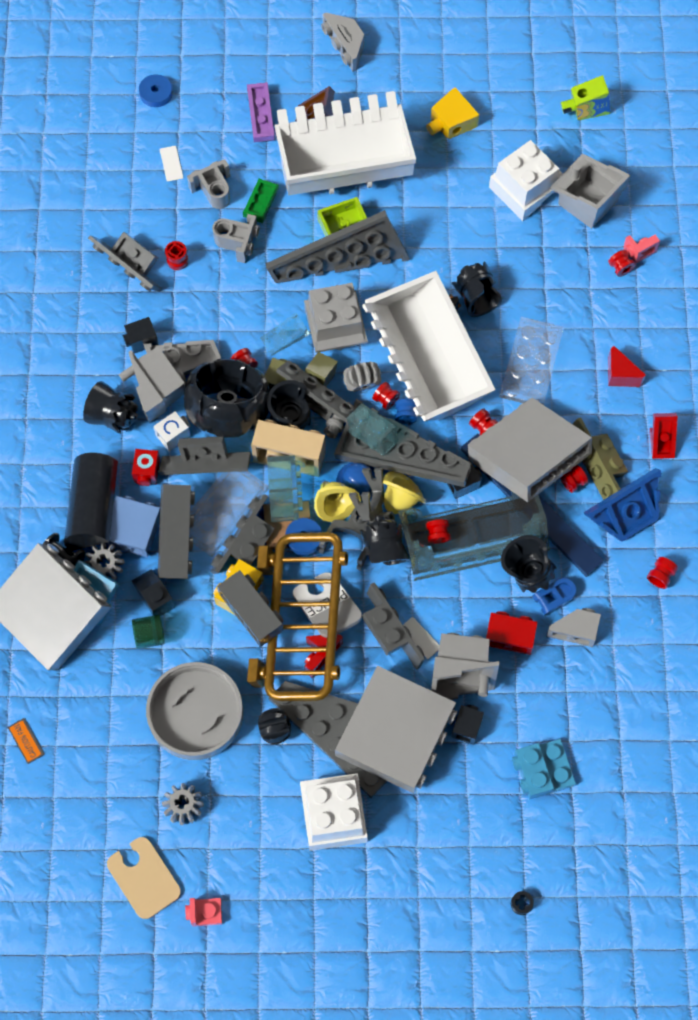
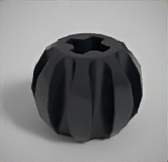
[258,708,291,744]

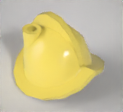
[383,471,426,514]
[314,481,361,522]

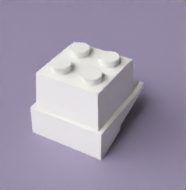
[489,140,563,221]
[300,773,368,851]

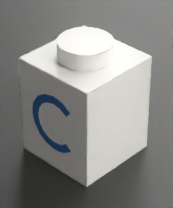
[153,411,191,451]

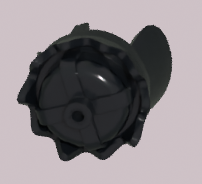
[452,261,502,317]
[267,380,311,430]
[83,381,138,434]
[360,516,410,566]
[501,535,557,593]

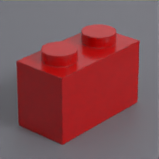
[486,611,537,655]

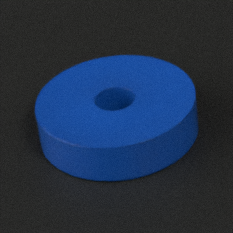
[139,74,173,107]
[285,518,322,556]

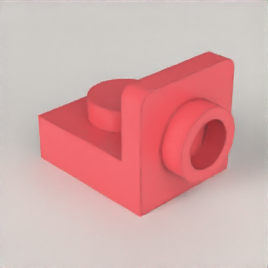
[624,235,660,264]
[185,898,222,927]

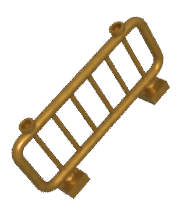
[247,532,348,701]

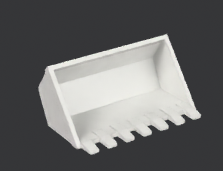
[275,91,416,196]

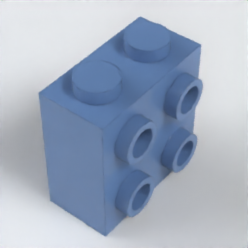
[105,496,160,557]

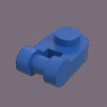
[532,578,576,616]

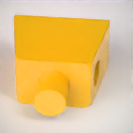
[426,87,479,139]

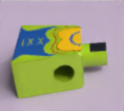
[560,75,610,120]

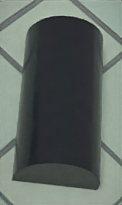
[64,452,118,551]

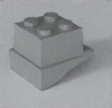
[550,153,630,229]
[304,283,368,353]
[118,347,186,423]
[431,632,500,700]

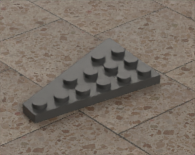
[268,681,388,798]

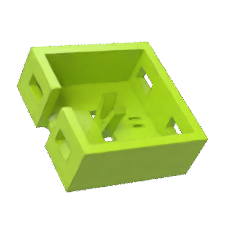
[317,197,367,237]

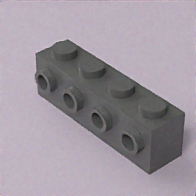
[158,484,195,579]

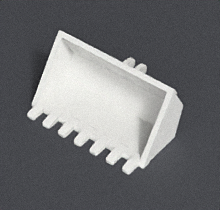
[362,271,496,421]

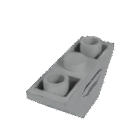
[321,13,364,72]

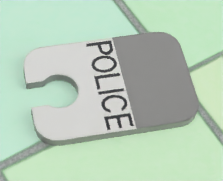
[293,573,362,638]

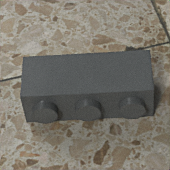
[217,570,284,647]

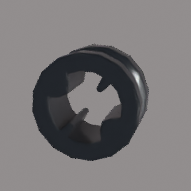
[510,891,534,915]

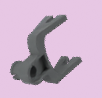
[348,468,395,523]
[319,508,368,571]

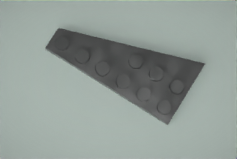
[265,210,410,283]
[334,399,472,487]

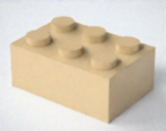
[251,420,326,477]

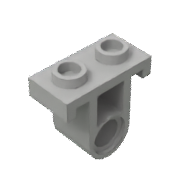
[187,159,230,209]
[212,214,260,263]

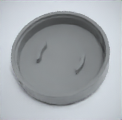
[146,662,243,760]

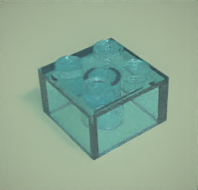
[267,455,303,522]

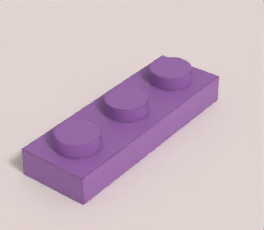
[247,82,275,142]

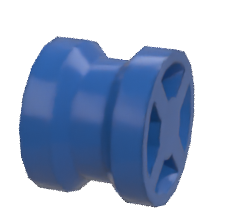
[395,399,417,424]

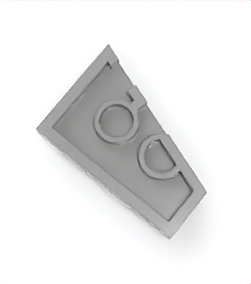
[144,340,221,376]

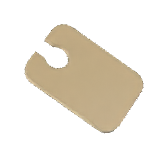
[107,837,181,919]

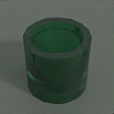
[132,614,165,649]

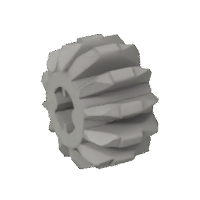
[343,361,381,392]
[85,543,125,580]
[162,783,204,826]

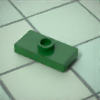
[243,178,279,223]

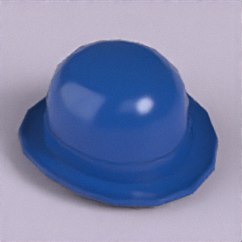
[336,462,376,500]

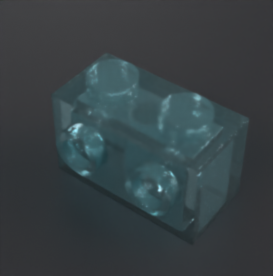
[347,403,399,456]

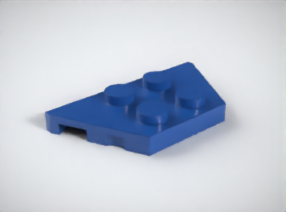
[584,468,662,542]

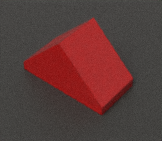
[608,346,646,387]

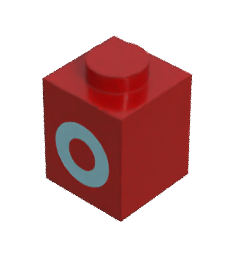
[132,449,160,486]

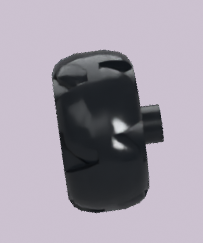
[184,358,270,438]

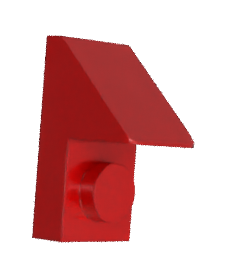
[649,413,678,459]
[304,634,343,678]

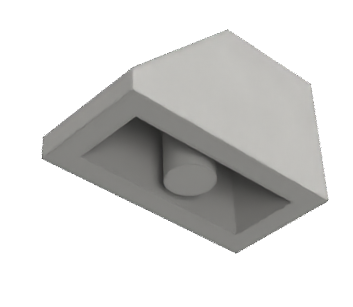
[546,608,601,647]

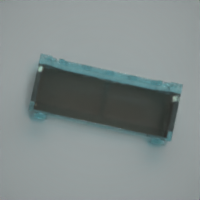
[398,492,550,581]

